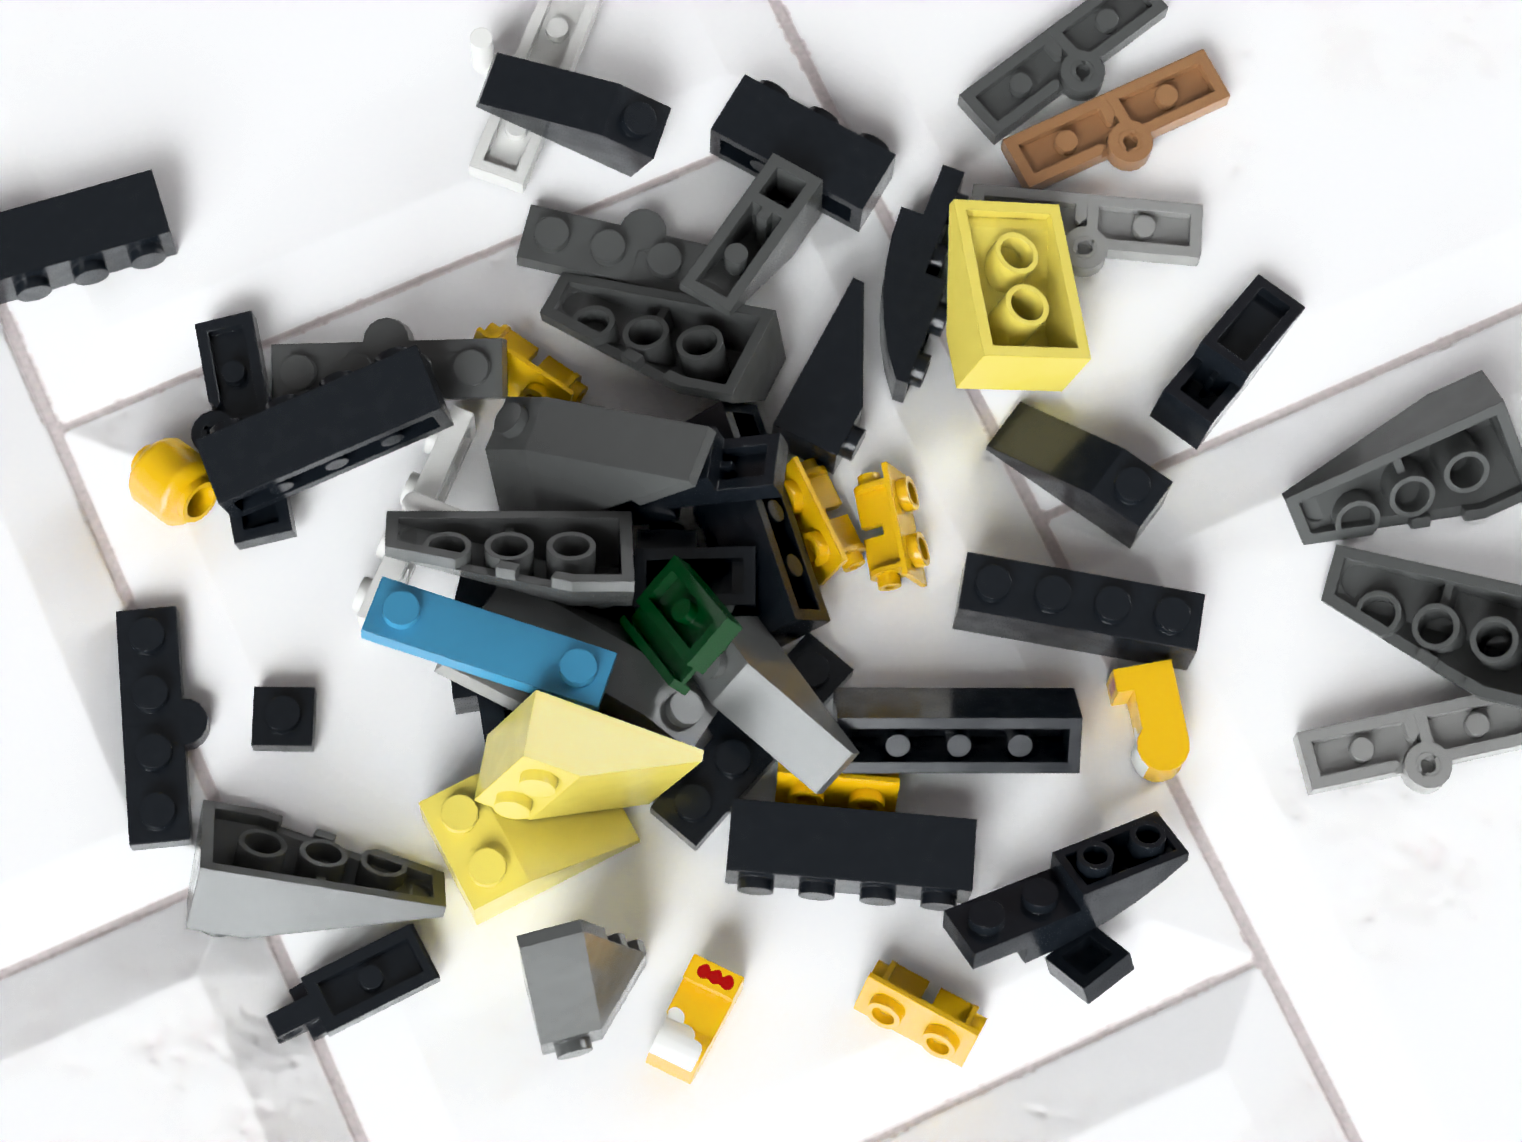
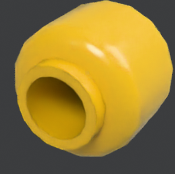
[129,438,217,526]

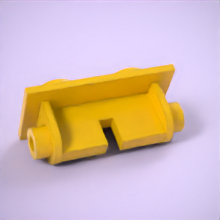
[473,322,588,403]
[784,456,866,586]
[853,461,930,591]
[775,762,900,812]
[854,960,988,1067]

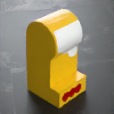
[1106,659,1190,782]
[646,954,744,1084]

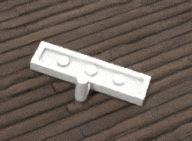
[468,0,603,194]
[352,405,476,632]

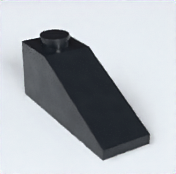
[476,52,671,177]
[772,278,867,474]
[986,401,1173,549]

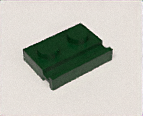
[618,555,743,696]

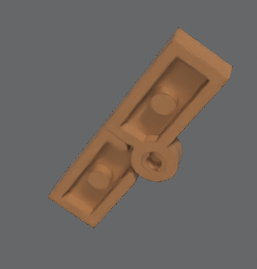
[1000,49,1231,190]

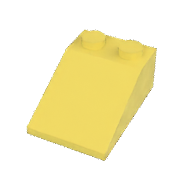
[946,199,1091,392]
[474,690,704,820]
[418,773,640,925]

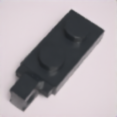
[266,923,441,1044]

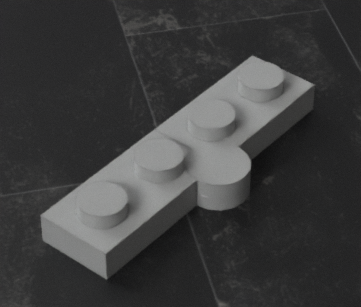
[971,184,1203,277]
[1292,695,1522,796]

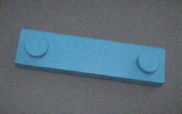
[361,576,617,712]

